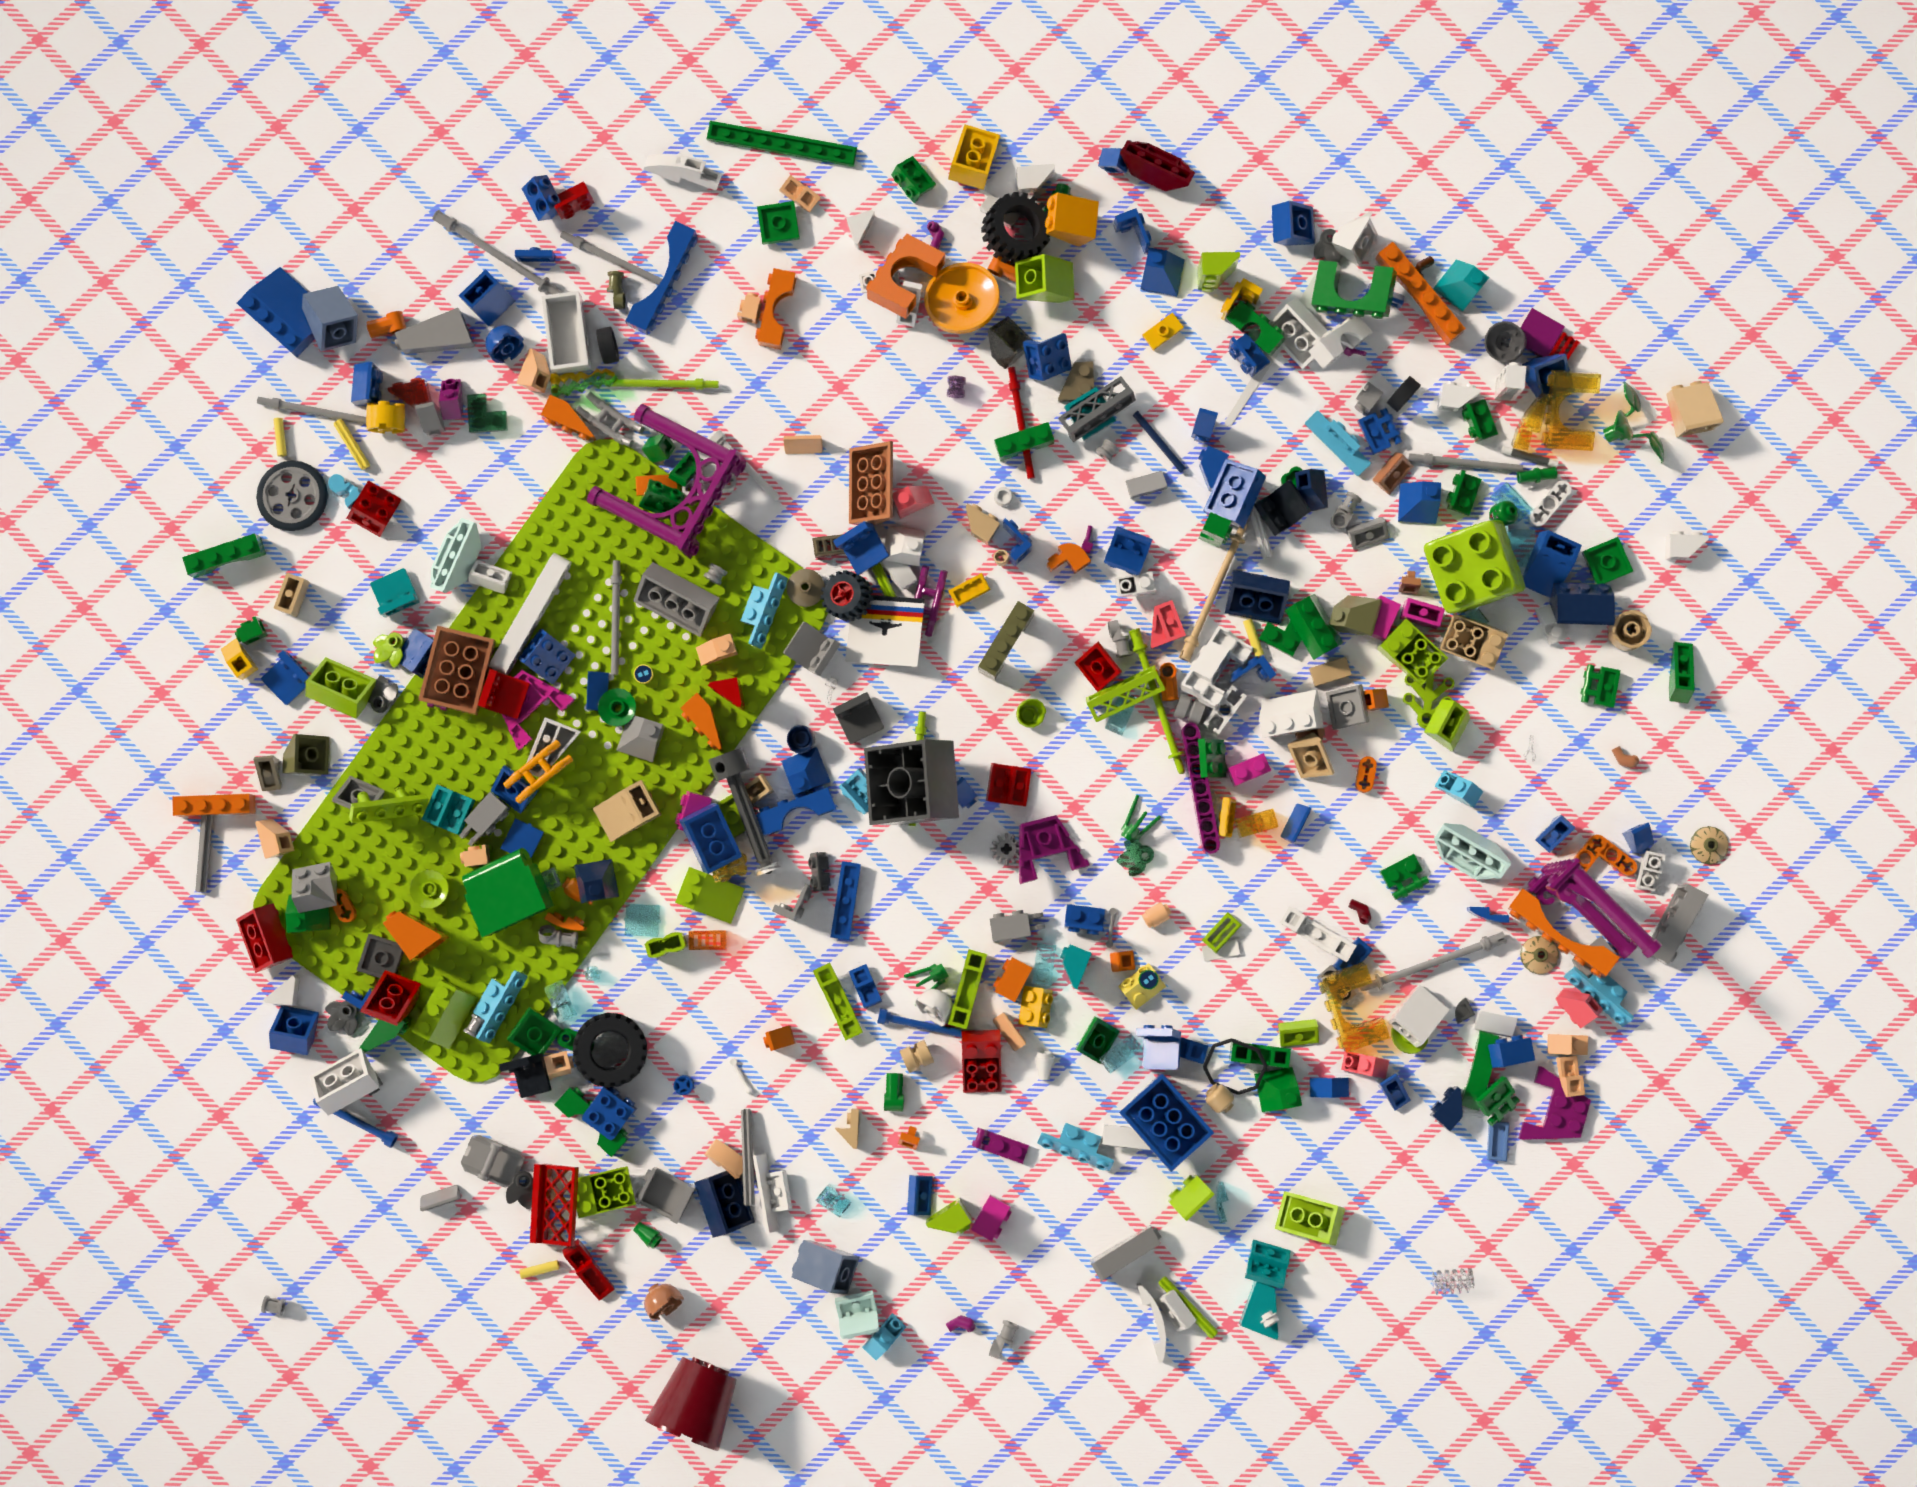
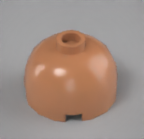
[644,1283,684,1321]

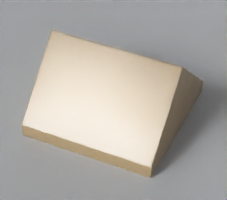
[1287,732,1335,778]

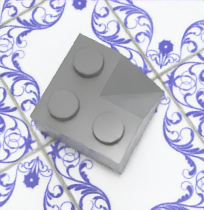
[292,862,337,913]

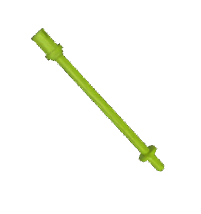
[1128,628,1185,774]

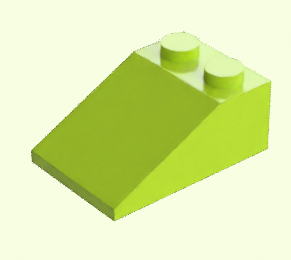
[675,867,745,924]
[1275,1191,1345,1246]

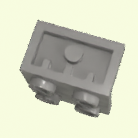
[783,622,840,676]
[772,883,812,922]

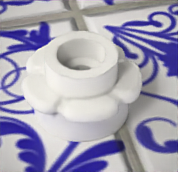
[1260,1311,1279,1328]

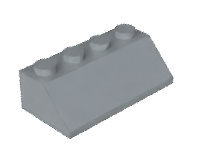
[634,562,720,637]

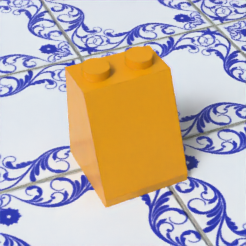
[1045,193,1099,247]

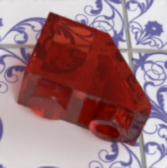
[387,378,432,409]

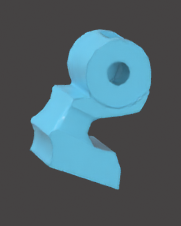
[328,474,362,510]

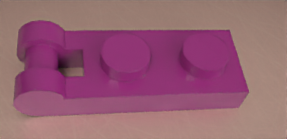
[971,1127,1029,1164]

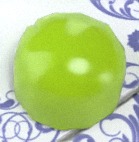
[1016,699,1046,728]

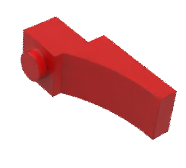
[562,1239,615,1301]

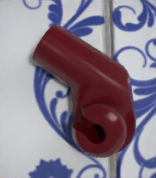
[1348,899,1371,925]

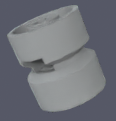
[1173,693,1206,725]

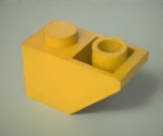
[221,638,258,680]

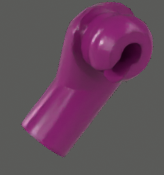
[927,221,944,249]
[946,1315,976,1332]

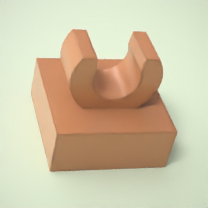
[1398,570,1421,594]

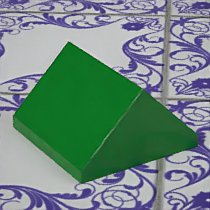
[1075,1016,1120,1064]

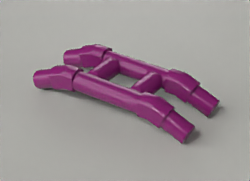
[914,565,948,637]

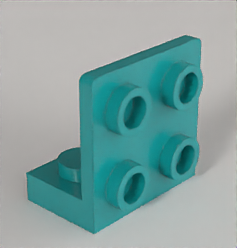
[370,568,420,618]

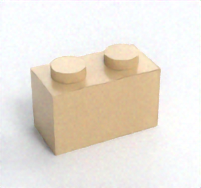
[273,572,310,617]

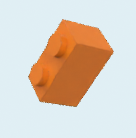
[993,957,1033,1002]

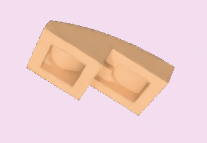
[779,175,821,213]
[1556,1055,1585,1097]
[704,1139,743,1179]

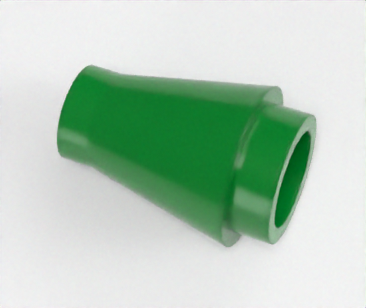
[633,1222,663,1249]

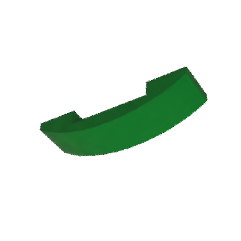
[1462,1031,1499,1111]

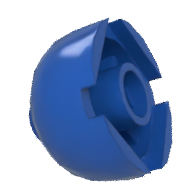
[485,325,524,363]

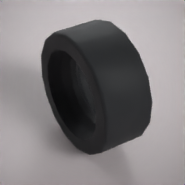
[596,326,619,364]
[1386,376,1421,412]

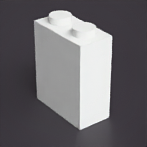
[1387,984,1449,1048]

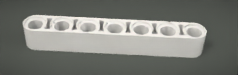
[489,553,572,675]

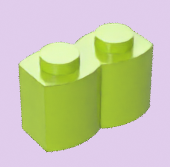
[644,932,688,958]

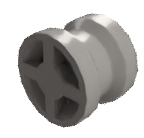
[1095,439,1120,463]
[704,563,728,586]

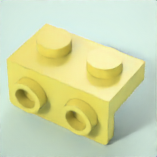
[1118,963,1167,1010]

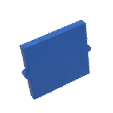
[500,818,544,858]

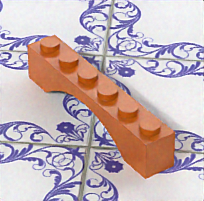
[1375,242,1466,345]
[1508,888,1620,978]

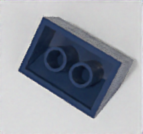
[1225,570,1290,624]
[1549,582,1615,625]
[694,1171,755,1238]

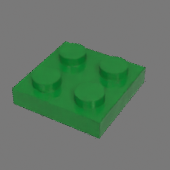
[757,201,800,245]
[1582,537,1633,584]
[1198,738,1227,779]
[507,1007,562,1056]

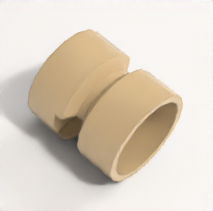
[900,1040,934,1073]

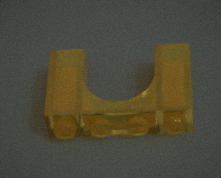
[1541,370,1601,451]
[1318,962,1390,1053]

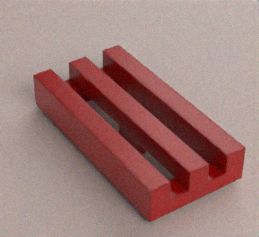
[1548,332,1580,360]

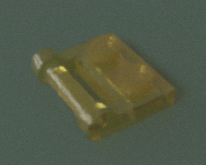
[712,853,748,883]

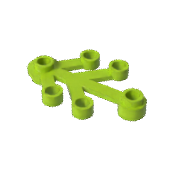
[1402,674,1455,729]

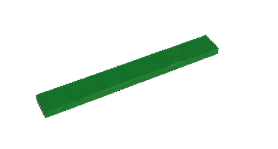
[706,121,857,167]

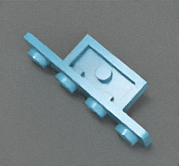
[1305,411,1371,476]
[741,572,788,649]
[1564,967,1634,1027]
[473,970,528,1043]
[1037,1123,1114,1171]

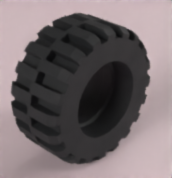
[573,1013,648,1088]

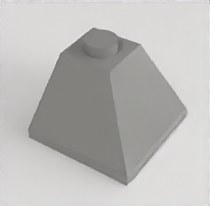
[617,716,665,762]

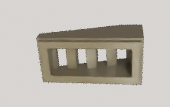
[812,534,845,558]

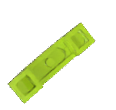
[813,962,863,1041]

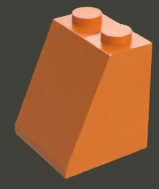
[383,911,449,961]

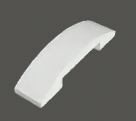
[1279,906,1357,962]
[1137,1283,1166,1363]

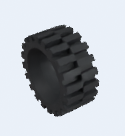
[981,192,1051,265]

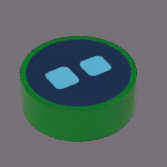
[1138,970,1158,989]

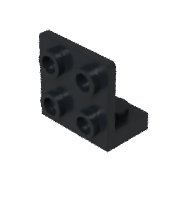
[1254,480,1311,536]
[499,1053,552,1098]

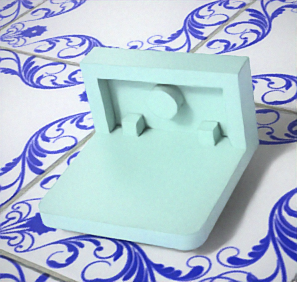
[835,1290,879,1339]

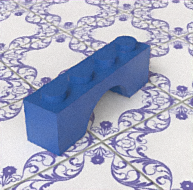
[756,786,837,837]

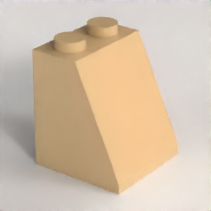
[1666,381,1724,438]

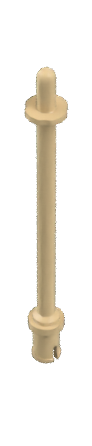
[1179,523,1247,662]

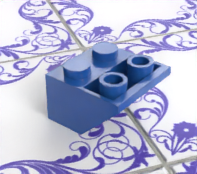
[458,269,516,327]
[351,361,383,407]

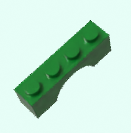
[182,533,267,578]
[554,1087,630,1157]

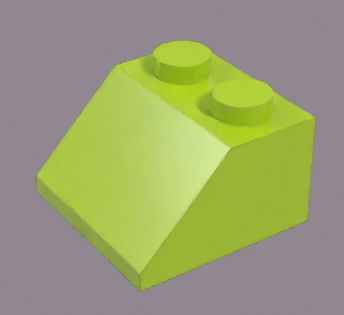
[1168,1174,1215,1221]

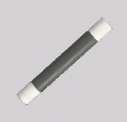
[1501,446,1559,468]

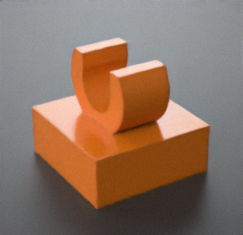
[898,1126,920,1150]

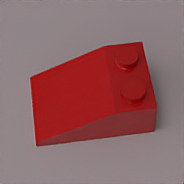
[360,970,421,1026]

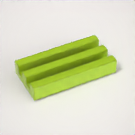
[1202,912,1242,953]

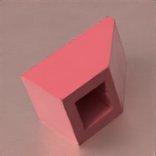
[1555,989,1603,1029]
[1341,1051,1389,1079]

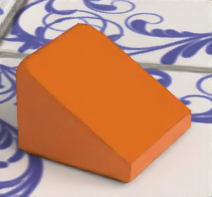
[1110,950,1136,972]

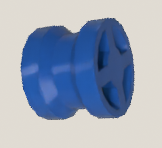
[673,1075,694,1095]

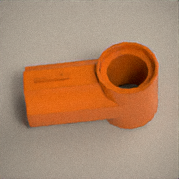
[987,256,1016,283]
[366,311,406,338]
[1158,662,1179,702]

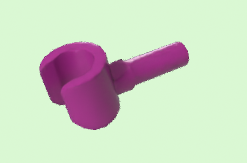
[1343,345,1367,357]
[1081,525,1094,553]

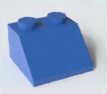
[1271,200,1315,246]
[269,1005,319,1055]

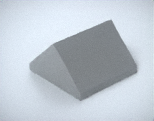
[332,776,385,809]

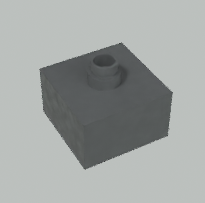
[864,739,959,825]

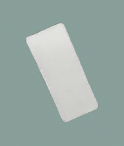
[1201,940,1240,961]

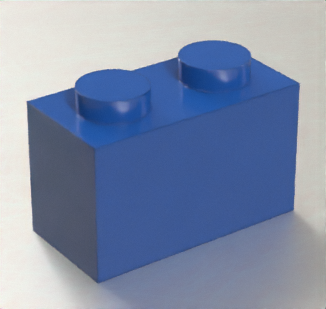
[1488,1035,1535,1068]

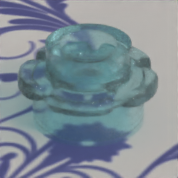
[583,966,602,981]

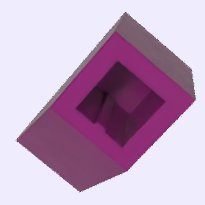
[438,379,463,420]

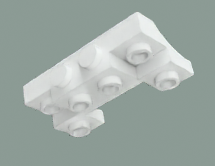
[1181,625,1253,710]

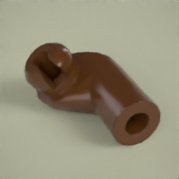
[1415,256,1434,278]

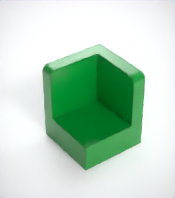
[641,434,676,463]

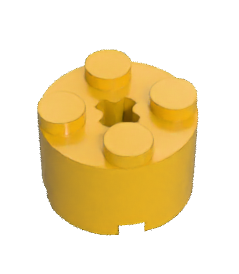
[366,401,405,434]

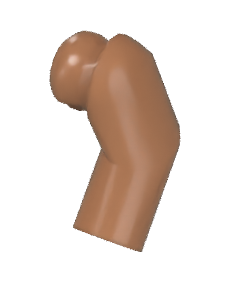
[1611,746,1639,768]

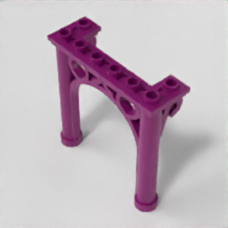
[587,404,747,560]
[1526,858,1662,959]

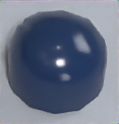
[787,725,816,754]

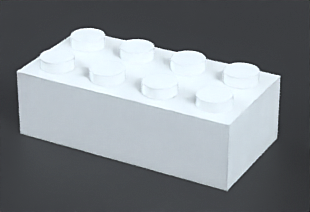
[541,291,592,374]

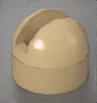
[993,550,1009,566]

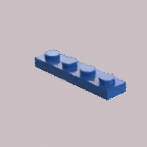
[830,861,861,940]

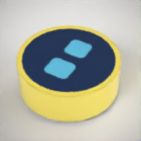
[634,664,654,684]

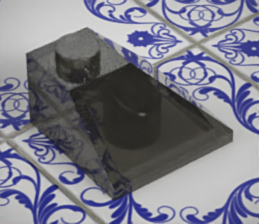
[988,316,1032,369]

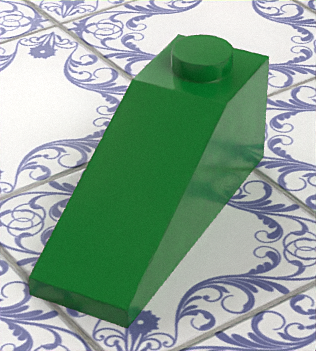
[1669,642,1695,704]
[358,1016,411,1053]

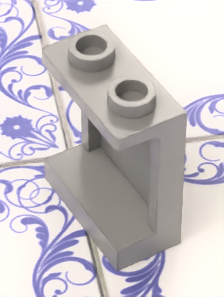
[635,1167,696,1224]

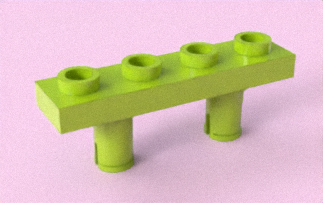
[349,787,428,823]

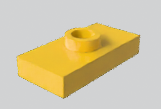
[1142,312,1184,351]
[948,573,991,608]
[1218,797,1236,838]

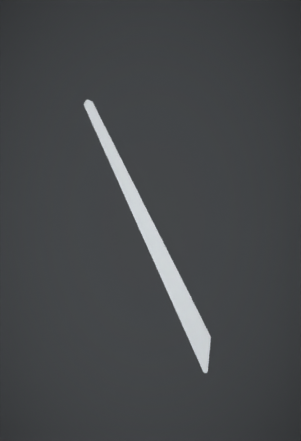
[1225,211,1373,426]

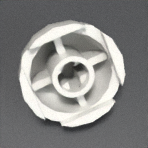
[915,989,953,1026]

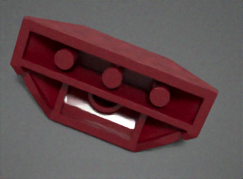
[1120,140,1195,192]

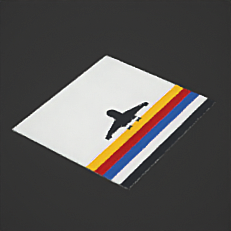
[845,595,925,667]

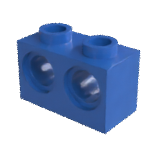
[521,175,561,221]

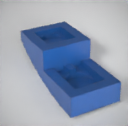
[1467,907,1509,923]
[848,964,882,1009]
[1180,1037,1209,1064]

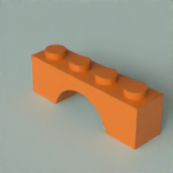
[755,268,797,350]
[172,794,256,817]

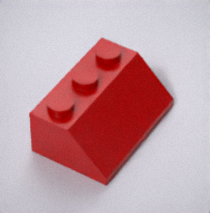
[236,903,293,973]

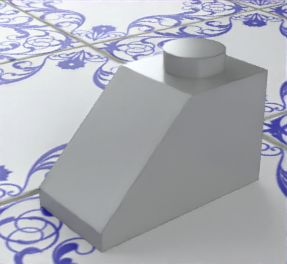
[415,402,446,437]

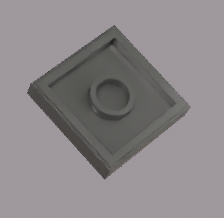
[356,934,404,978]

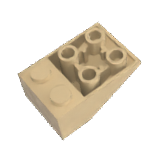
[1439,614,1508,670]
[593,780,662,842]

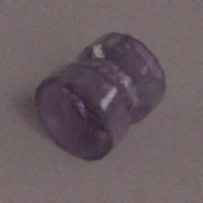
[946,375,966,398]

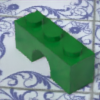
[1226,301,1286,357]
[994,422,1054,462]
[1198,512,1233,548]
[1229,1042,1291,1068]

